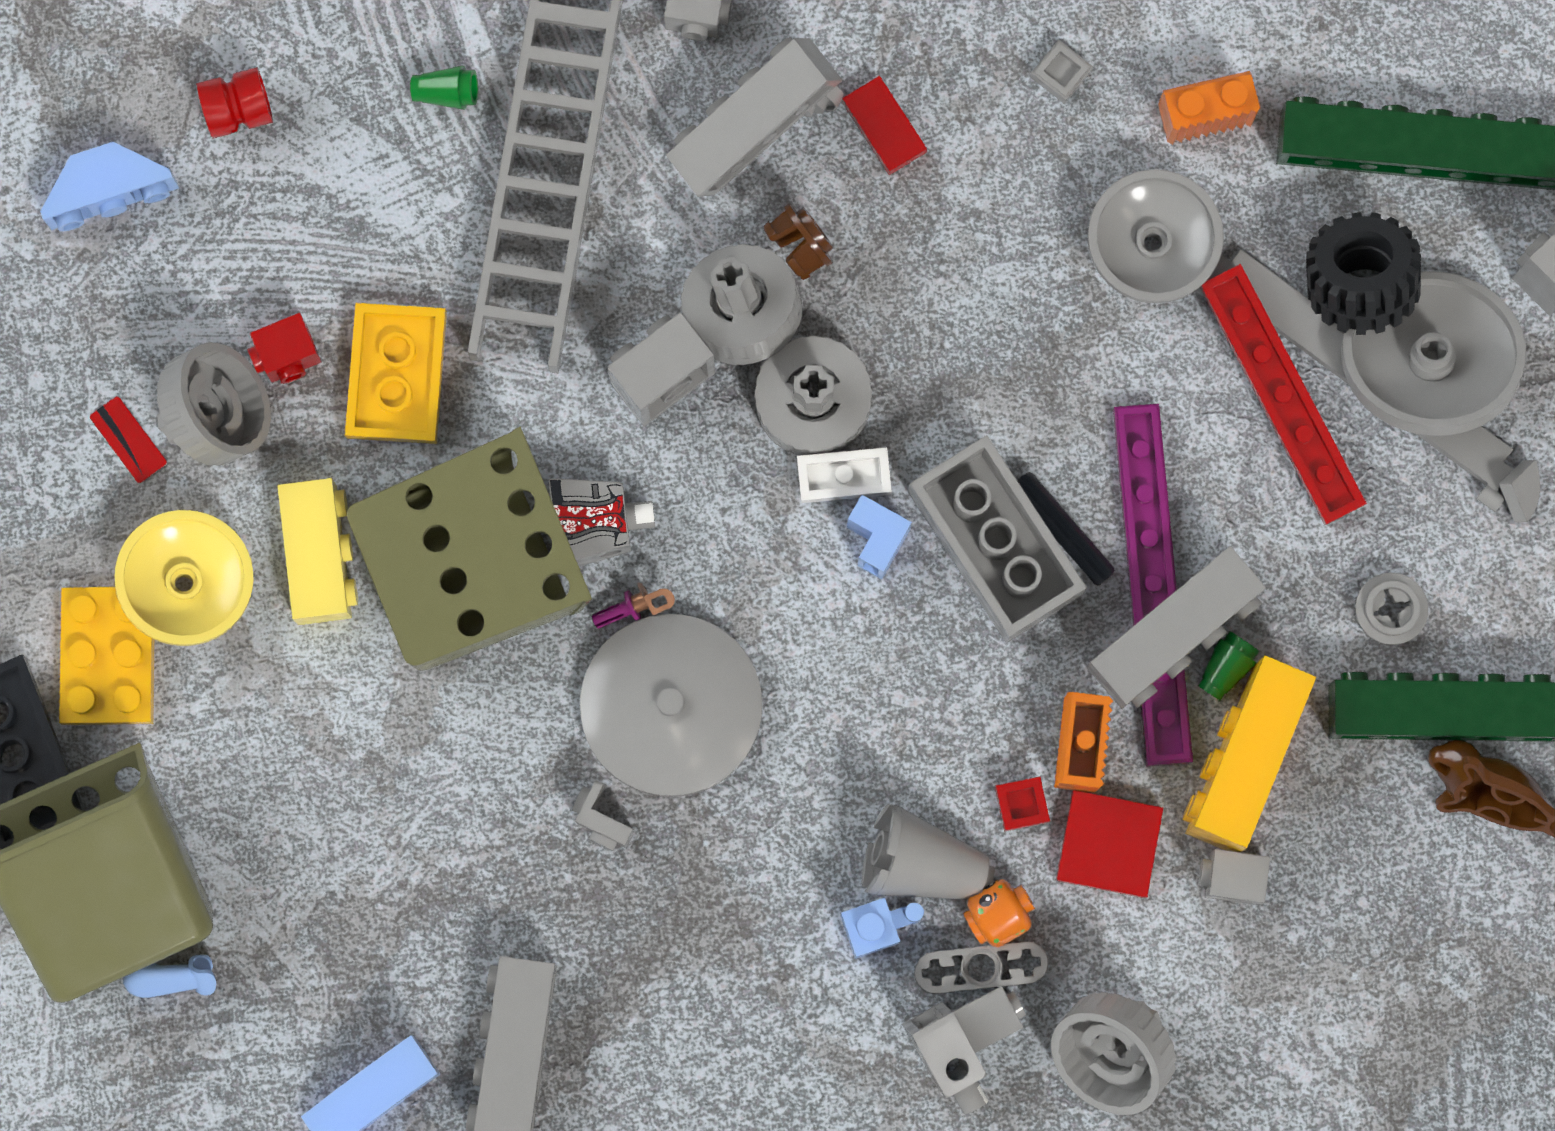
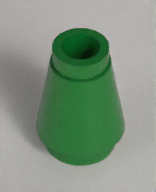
[410,65,479,110]
[1198,631,1260,701]

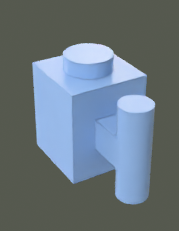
[840,898,924,959]

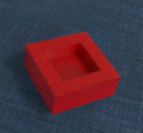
[995,776,1050,832]

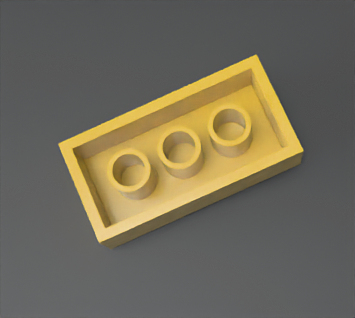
[1182,655,1316,852]

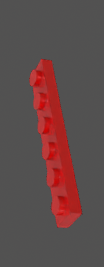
[1200,264,1367,525]

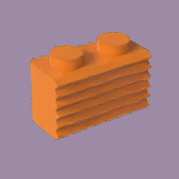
[1158,71,1260,145]
[1054,692,1113,793]

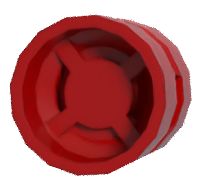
[196,67,274,139]

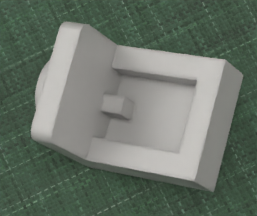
[572,780,634,851]

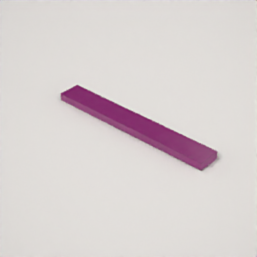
[1113,403,1193,767]

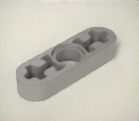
[914,942,1048,994]

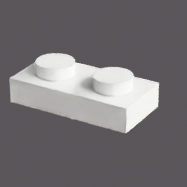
[797,447,892,503]

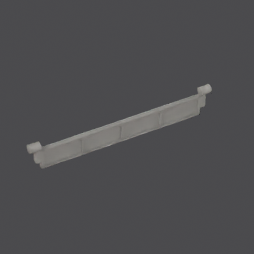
[1195,249,1513,512]

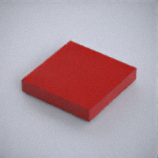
[1056,790,1163,899]

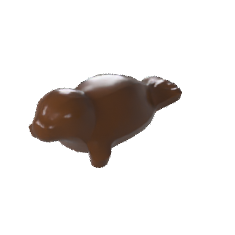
[1428,740,1555,838]

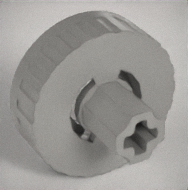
[681,244,802,365]
[755,336,872,456]
[157,342,271,466]
[1051,992,1176,1115]

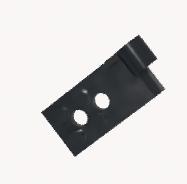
[0,654,84,849]

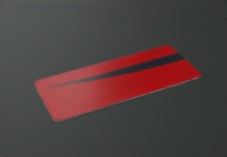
[90,396,167,483]

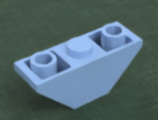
[40,142,179,231]

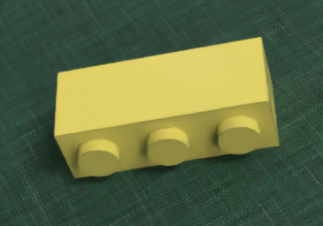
[277,478,358,625]

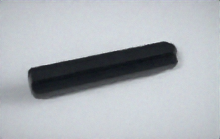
[1017,472,1115,586]

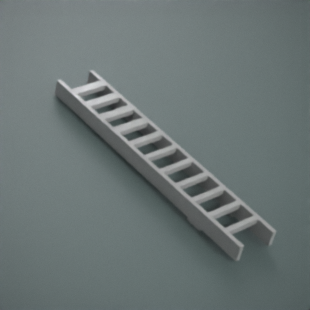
[467,0,623,374]

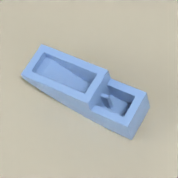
[301,1035,440,1131]

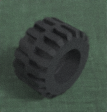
[1306,212,1421,335]

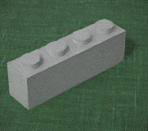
[666,37,842,197]
[1087,546,1266,709]
[466,956,557,1131]

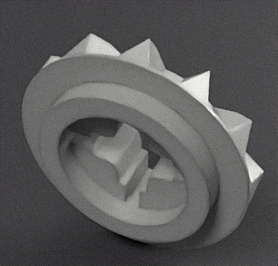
[1355,573,1428,645]

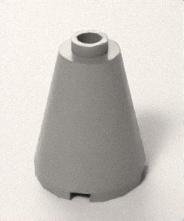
[861,804,995,899]

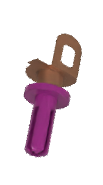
[592,582,675,629]

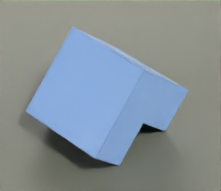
[847,495,912,579]

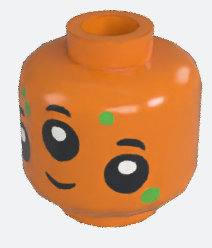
[963,879,1035,948]

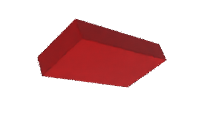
[842,75,927,175]

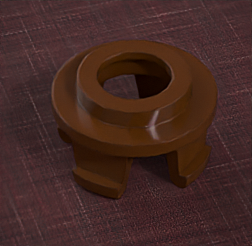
[763,203,834,280]

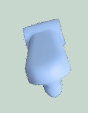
[123,955,216,998]

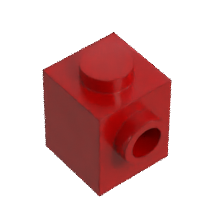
[247,312,322,384]

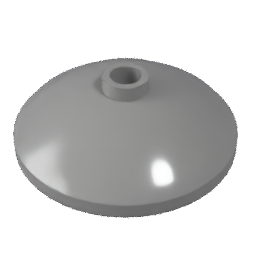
[1088,169,1224,304]

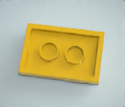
[345,303,447,444]
[59,587,155,725]

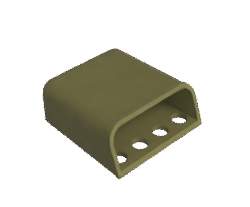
[347,426,592,671]
[0,742,213,1003]

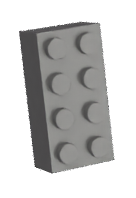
[908,435,1087,644]

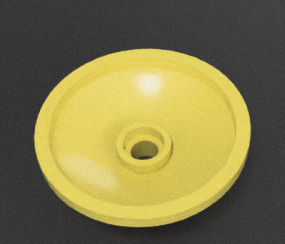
[115,510,253,646]

